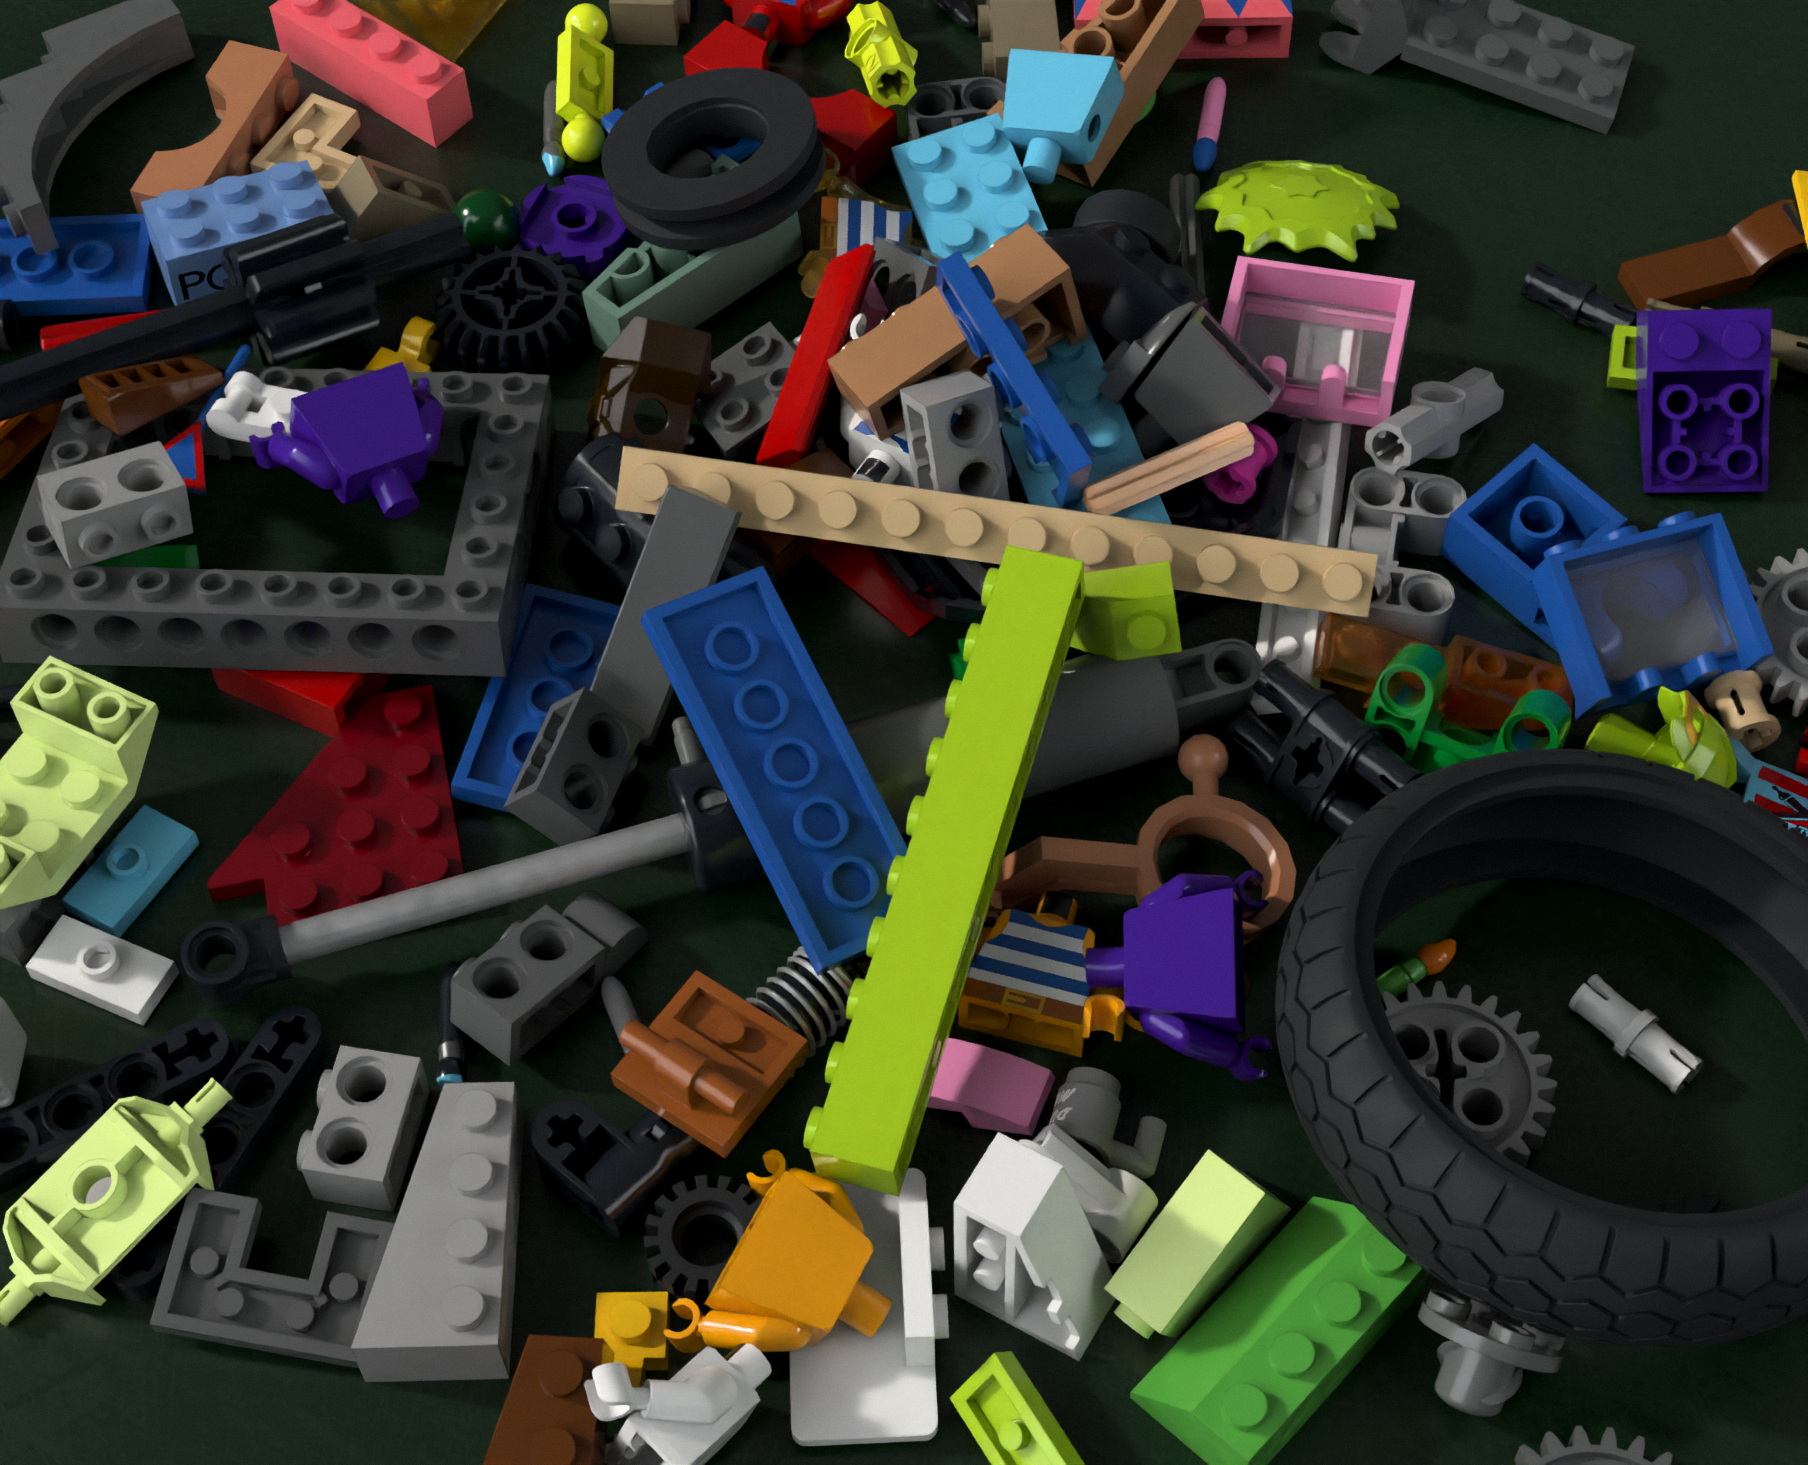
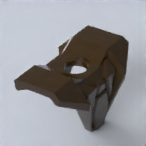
[584,315,711,454]

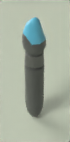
[541,79,567,177]

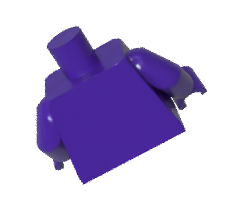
[249,362,444,519]
[1085,869,1273,1082]

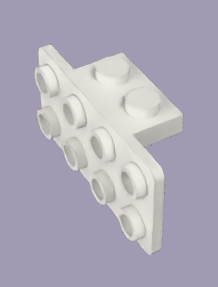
[789,1168,949,1446]

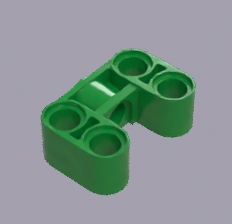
[1364,643,1572,775]

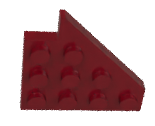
[207,684,465,926]

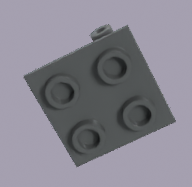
[692,321,795,462]

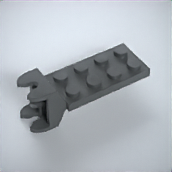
[1319,0,1635,134]

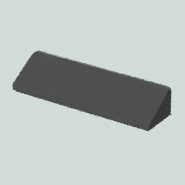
[589,484,742,747]

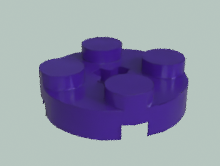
[519,175,632,278]

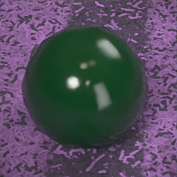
[453,188,520,256]

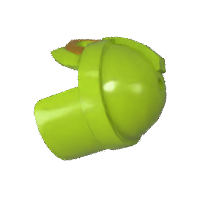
[1583,686,1737,789]

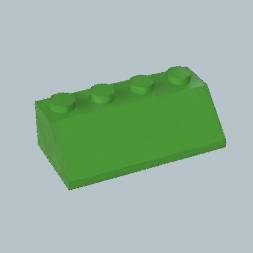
[1130,1196,1429,1465]

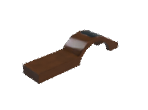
[1618,198,1807,310]

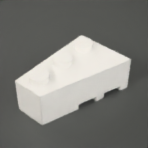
[954,1132,1116,1361]

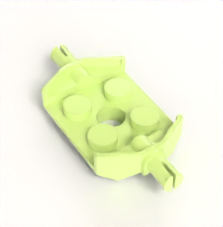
[0,1077,233,1327]

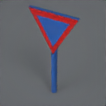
[163,344,251,496]

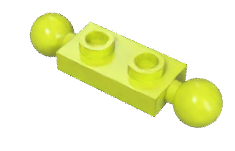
[556,3,614,162]

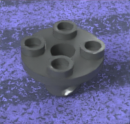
[1418,1289,1566,1417]

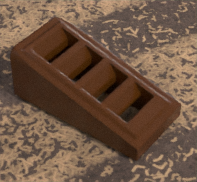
[79,354,225,436]

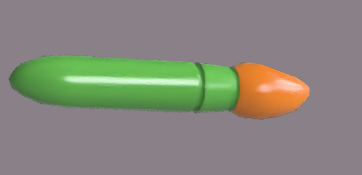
[1376,938,1456,998]

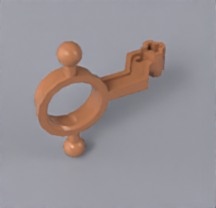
[984,734,1296,1003]

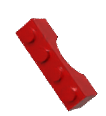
[684,20,897,190]

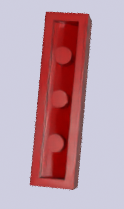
[756,243,876,468]

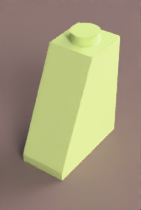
[1104,1149,1291,1339]

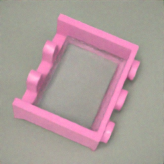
[1220,256,1415,427]

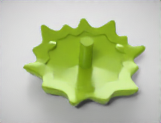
[1195,160,1400,262]

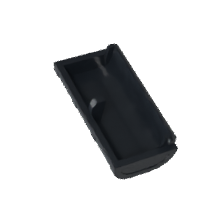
[553,431,777,592]

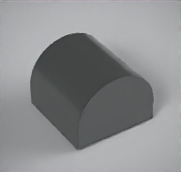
[561,890,649,979]

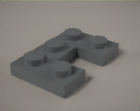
[150,1187,395,1369]

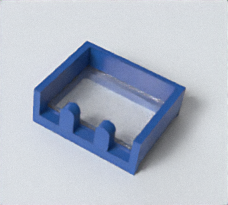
[1527,511,1775,720]

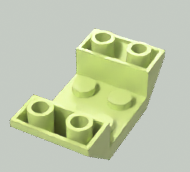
[0,655,159,910]

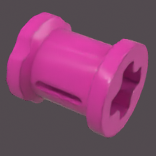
[1203,423,1278,504]

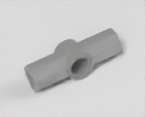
[1364,367,1504,475]

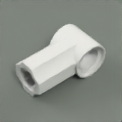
[1032,1123,1158,1263]

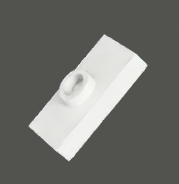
[25,914,179,1026]

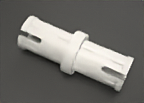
[1568,974,1704,1095]

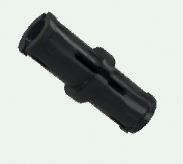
[1520,261,1639,338]

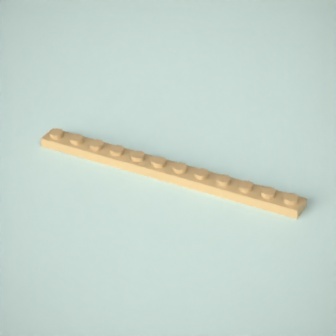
[615,446,1378,617]

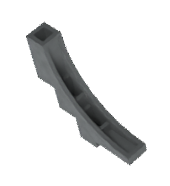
[0,0,195,256]

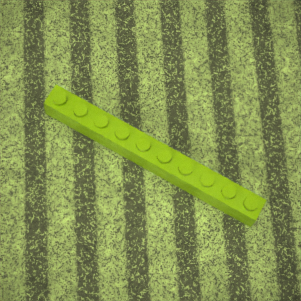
[803,545,1085,1197]

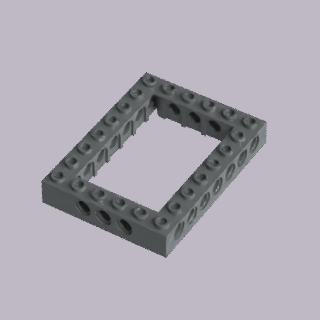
[0,365,556,677]

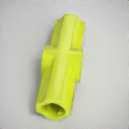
[845,1,918,108]

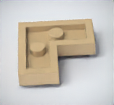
[250,93,361,198]

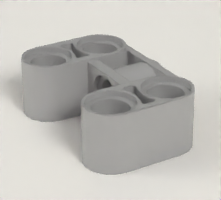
[1330,467,1467,650]

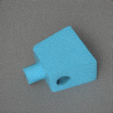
[1002,48,1125,185]

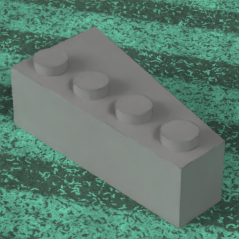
[351,1082,524,1382]

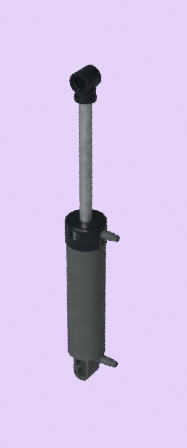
[181,638,1262,1006]

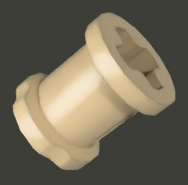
[1704,670,1781,753]

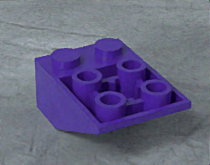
[1636,308,1772,493]

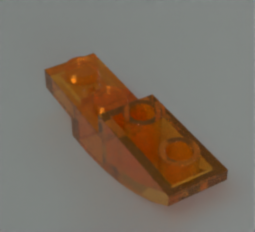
[1313,612,1573,730]

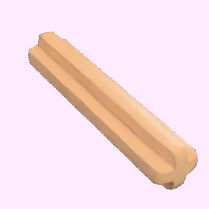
[1082,421,1255,515]

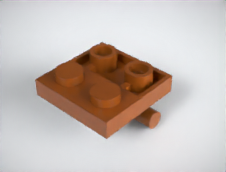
[610,970,810,1158]

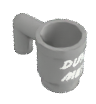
[1049,1067,1167,1179]

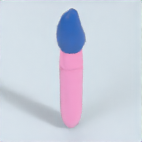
[1192,76,1226,172]

